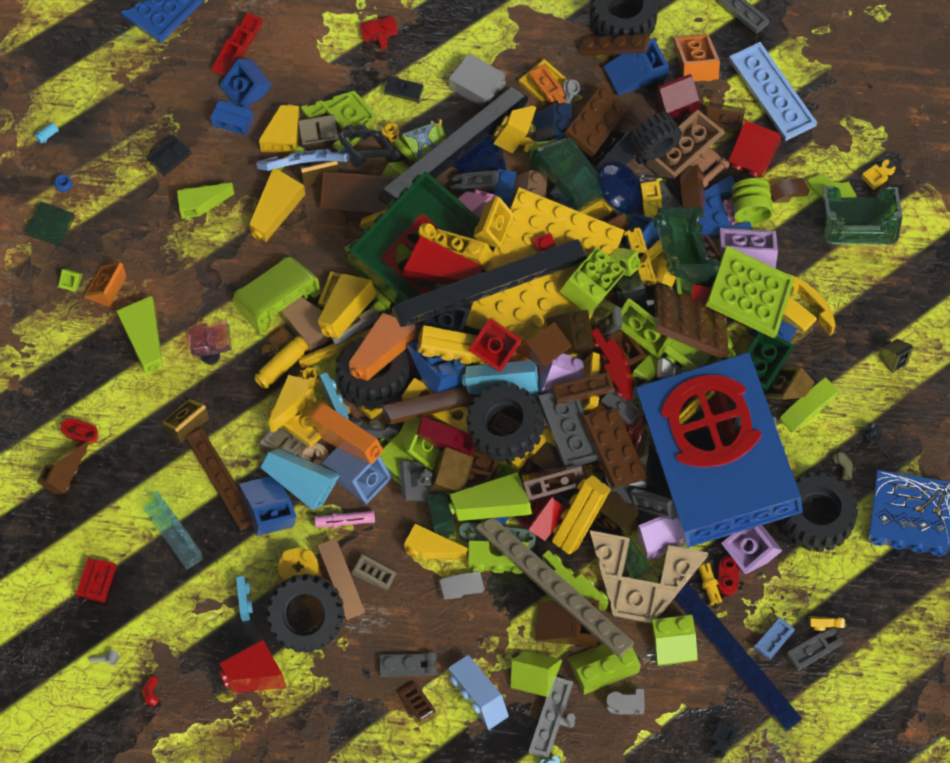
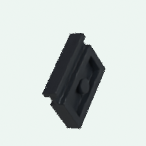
[146,135,191,176]

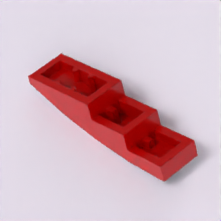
[211,12,264,77]

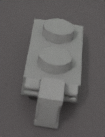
[331,307,380,345]

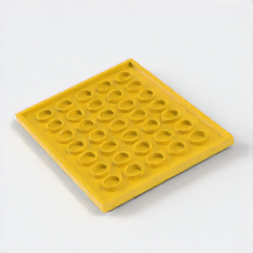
[465,187,625,358]

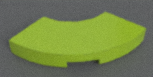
[807,173,857,202]

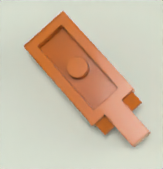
[528,64,566,104]

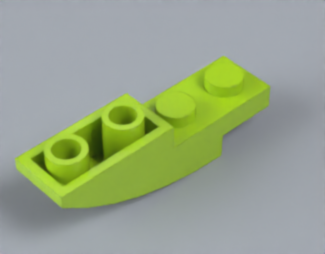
[542,550,608,611]

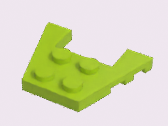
[301,91,376,152]

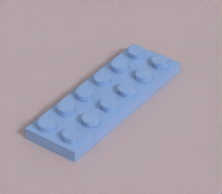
[729,42,817,141]

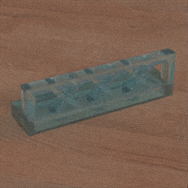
[143,491,203,570]

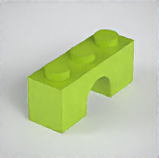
[468,541,529,574]

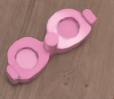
[723,200,737,226]

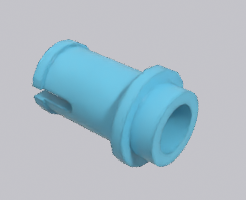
[34,122,59,144]

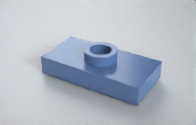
[754,617,795,660]

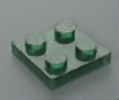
[25,202,75,247]

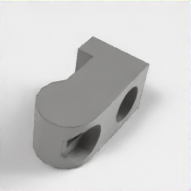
[606,689,645,714]

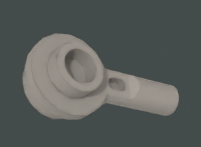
[562,79,580,103]

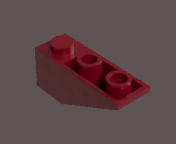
[416,417,475,456]

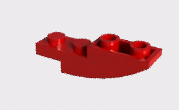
[591,328,633,402]

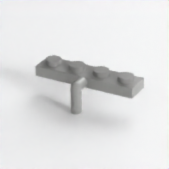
[529,677,575,759]

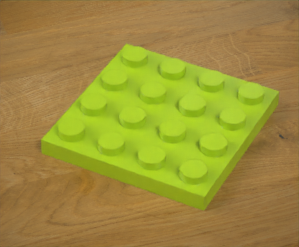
[705,246,795,338]

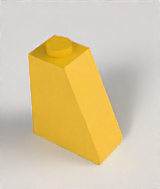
[259,104,300,153]

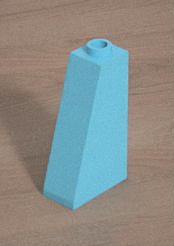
[462,360,541,403]
[260,449,340,510]

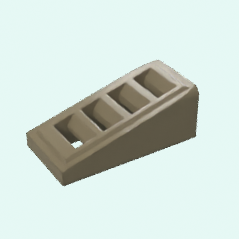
[351,554,397,590]

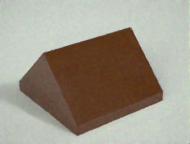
[517,322,571,367]

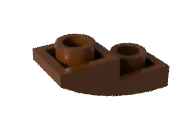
[770,178,810,203]

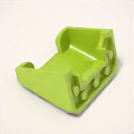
[233,257,321,335]

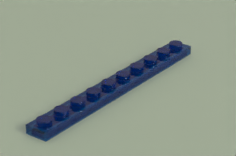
[658,573,802,733]

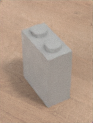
[449,53,506,108]

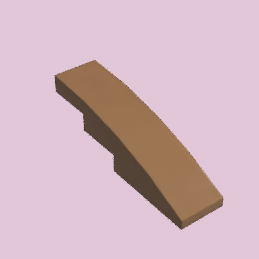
[317,538,365,620]

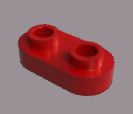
[61,418,99,445]
[718,556,739,596]

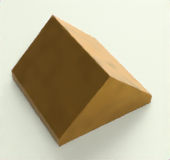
[298,161,339,186]
[161,399,209,443]
[429,447,474,493]

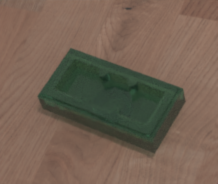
[625,536,651,579]

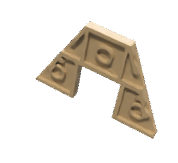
[590,530,708,624]

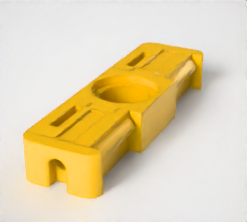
[624,228,657,287]

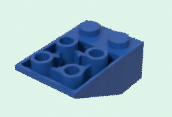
[604,38,669,96]
[407,341,467,394]
[239,476,296,536]

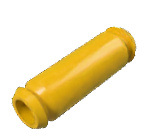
[254,336,308,389]

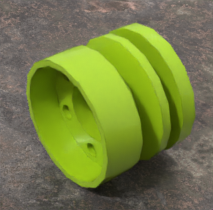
[731,178,773,225]

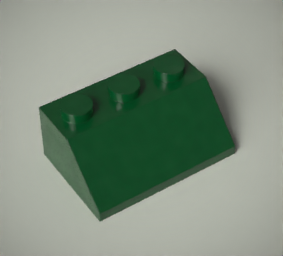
[745,332,795,391]

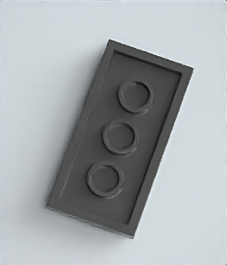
[537,392,599,467]

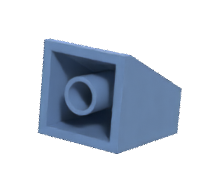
[322,448,392,505]

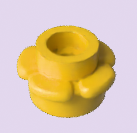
[382,123,400,140]
[418,223,436,241]

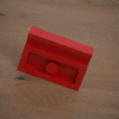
[76,557,117,603]

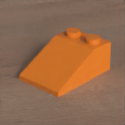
[673,34,720,82]

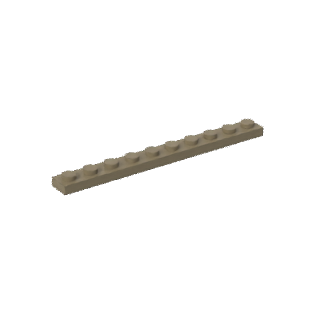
[476,518,634,659]

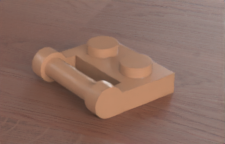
[686,147,730,188]

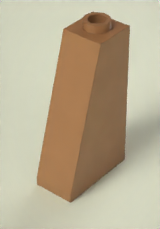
[279,297,331,353]

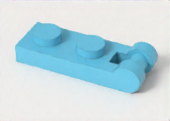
[320,373,349,420]

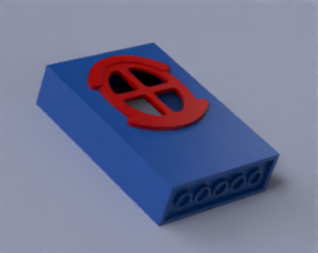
[636,353,803,548]

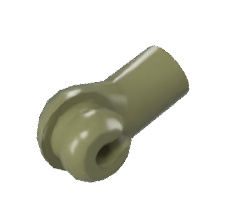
[833,452,853,480]

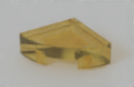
[595,54,620,64]

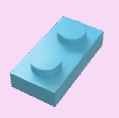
[236,576,253,621]

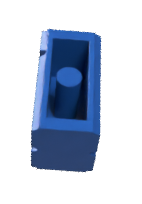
[211,101,254,136]

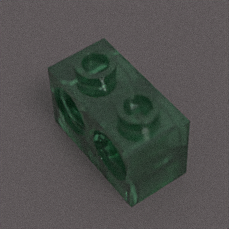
[427,492,455,538]

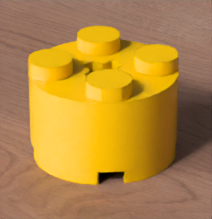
[278,548,320,582]

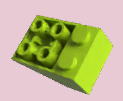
[560,247,627,316]

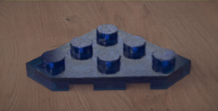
[452,137,507,173]

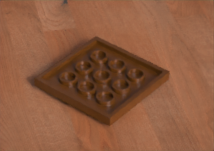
[654,285,729,360]

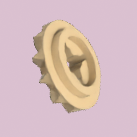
[298,443,329,467]

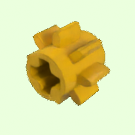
[299,366,322,391]

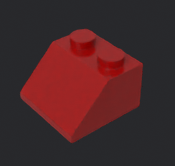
[468,318,524,372]
[513,495,567,541]

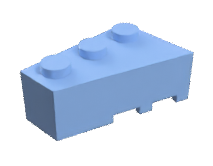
[448,655,509,730]

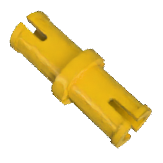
[698,563,722,605]

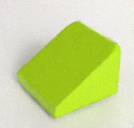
[58,269,83,292]

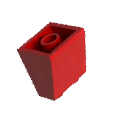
[729,120,782,178]
[219,640,286,693]

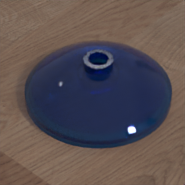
[600,162,643,214]

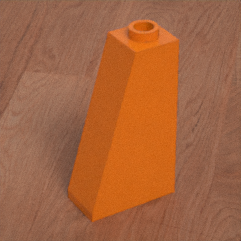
[349,313,418,381]
[309,403,384,465]

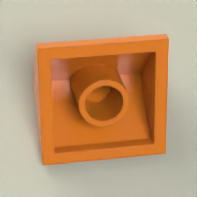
[84,262,127,308]

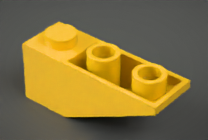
[432,229,494,270]

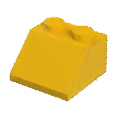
[493,106,536,153]
[474,196,514,248]

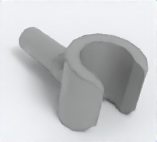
[90,650,120,665]

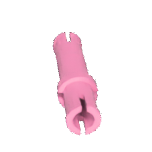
[315,510,375,528]

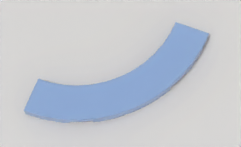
[256,149,357,171]

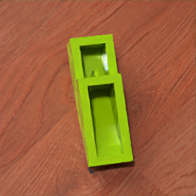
[780,377,838,433]

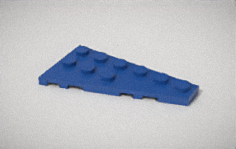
[121,0,205,43]

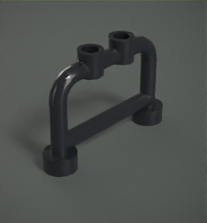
[338,124,405,168]

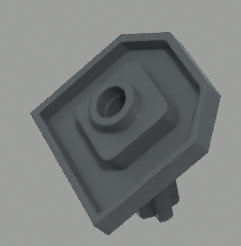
[400,461,437,502]

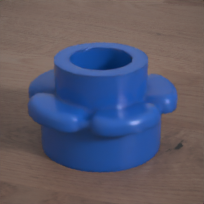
[54,175,73,192]

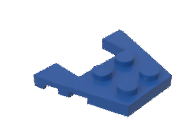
[690,175,753,239]

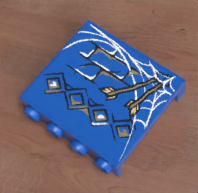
[867,470,950,556]

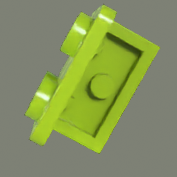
[664,340,712,371]

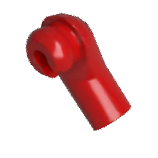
[142,676,159,706]

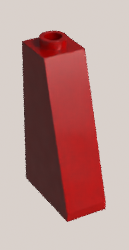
[402,236,483,284]

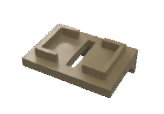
[299,115,339,146]
[259,428,305,456]

